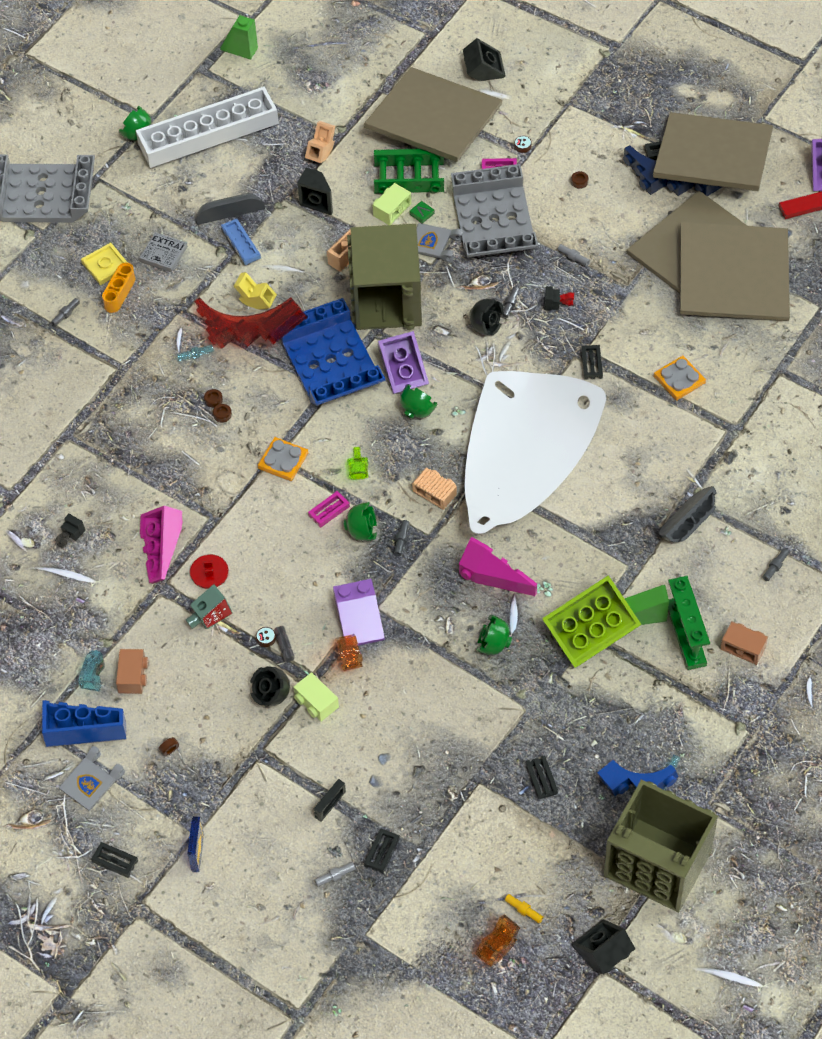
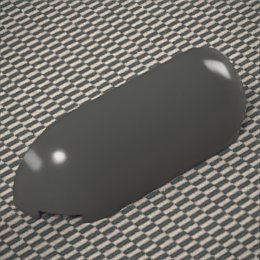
[196,193,265,225]
[659,486,717,542]

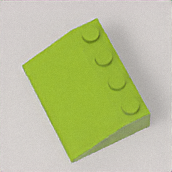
[542,575,642,668]

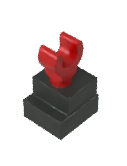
[544,286,574,310]

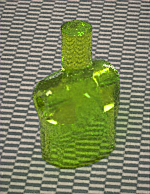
[347,447,369,480]

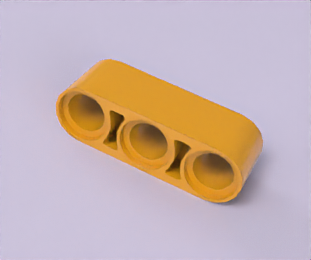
[102,262,136,313]

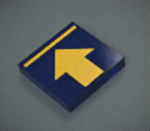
[187,816,204,872]

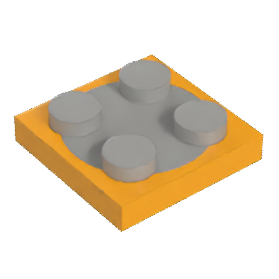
[654,355,706,401]
[258,437,308,482]

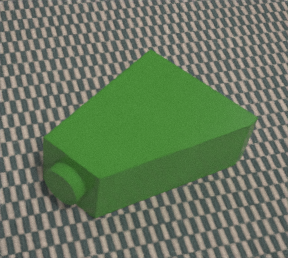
[220,15,258,60]
[625,585,669,625]

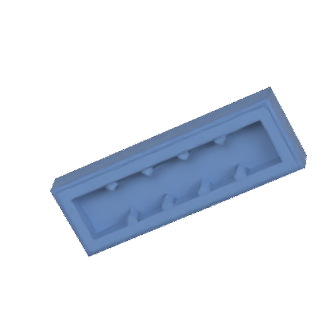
[221,218,261,265]

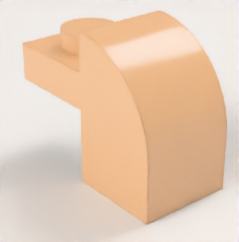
[305,121,336,163]

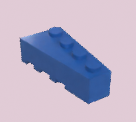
[42,700,126,747]

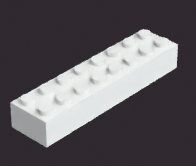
[136,87,279,168]

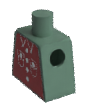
[185,585,233,629]

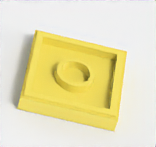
[81,243,128,285]

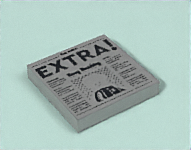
[139,232,188,272]

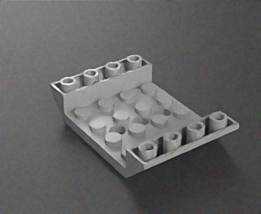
[0,154,95,223]
[451,164,538,257]

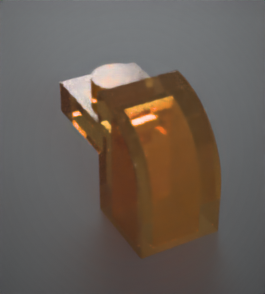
[335,634,363,671]
[475,914,521,967]

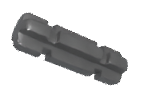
[274,626,295,662]

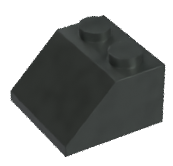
[463,38,506,81]
[297,167,333,215]
[571,919,636,975]

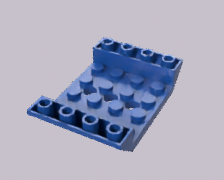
[276,298,385,406]

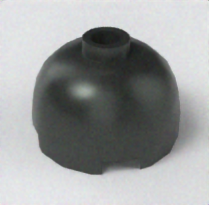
[469,299,504,336]
[250,666,290,706]

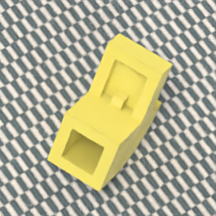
[234,272,277,309]

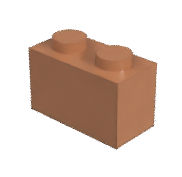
[720,621,768,665]
[116,649,149,694]

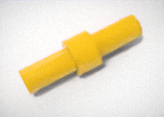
[505,894,544,924]

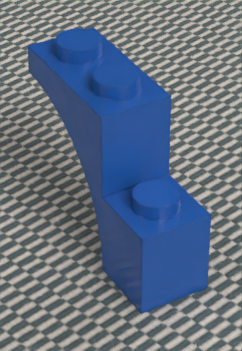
[597,760,678,796]

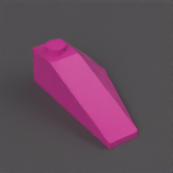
[140,505,183,584]
[459,537,537,596]

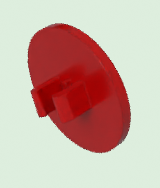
[190,554,229,589]

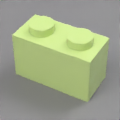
[372,183,412,225]
[294,672,339,722]

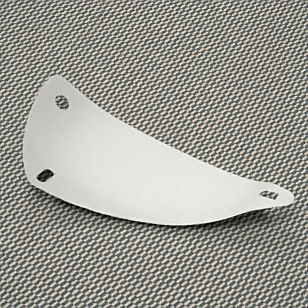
[465,371,606,534]

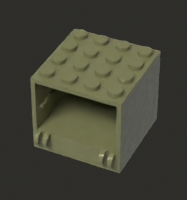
[347,224,422,330]
[604,779,718,913]

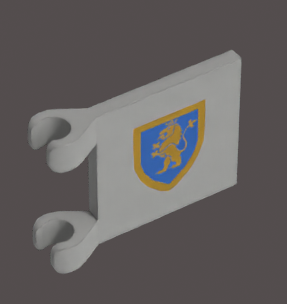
[417,223,463,263]
[59,746,125,812]

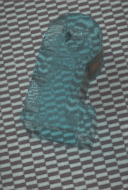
[78,650,105,692]

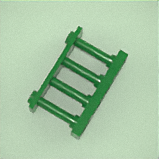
[374,149,444,194]
[668,576,710,670]

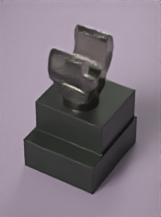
[55,513,85,549]

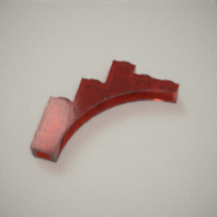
[194,297,307,349]

